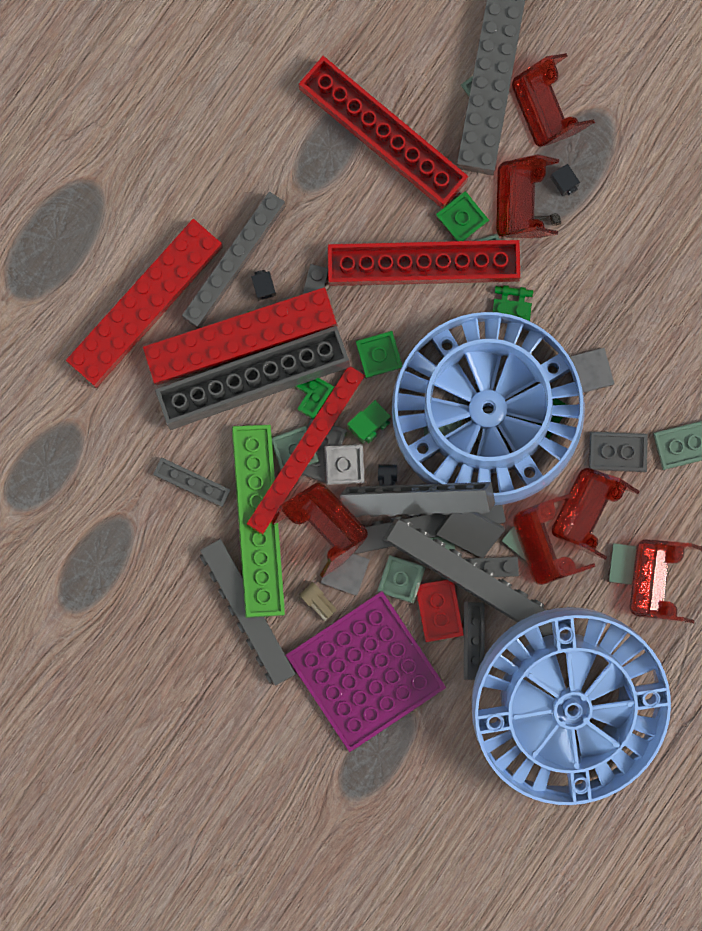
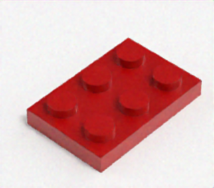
[417,580,464,642]

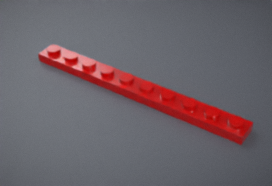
[247,366,365,535]

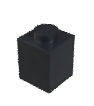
[550,164,580,196]
[251,270,276,301]

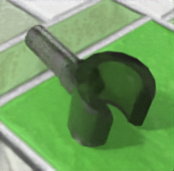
[534,213,561,226]

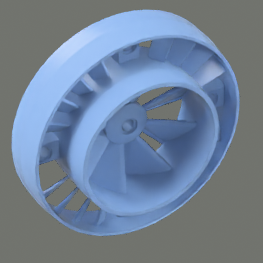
[392,312,585,505]
[472,607,671,805]

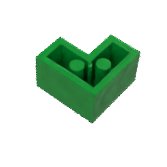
[347,400,391,444]

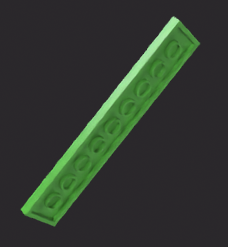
[232,425,285,618]

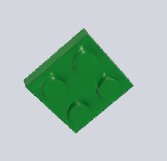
[436,191,489,241]
[356,331,402,378]

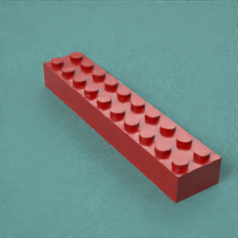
[299,56,468,209]
[66,218,223,388]
[328,240,520,286]
[143,287,338,386]

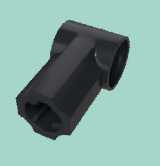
[378,464,397,486]

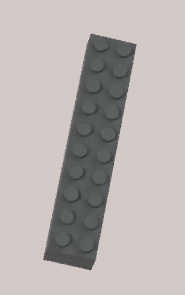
[457,0,525,175]
[155,326,350,430]
[382,518,553,637]

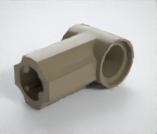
[299,582,337,621]

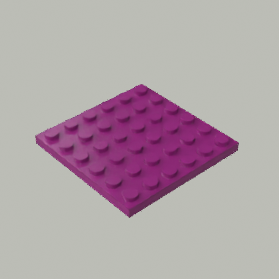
[286,591,446,752]

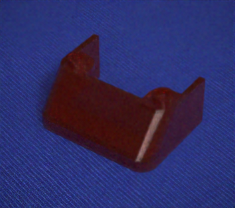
[512,53,595,147]
[496,154,559,238]
[552,468,640,560]
[271,483,368,578]
[513,494,596,585]
[630,539,702,624]

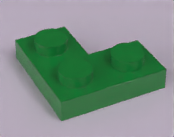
[295,378,334,420]

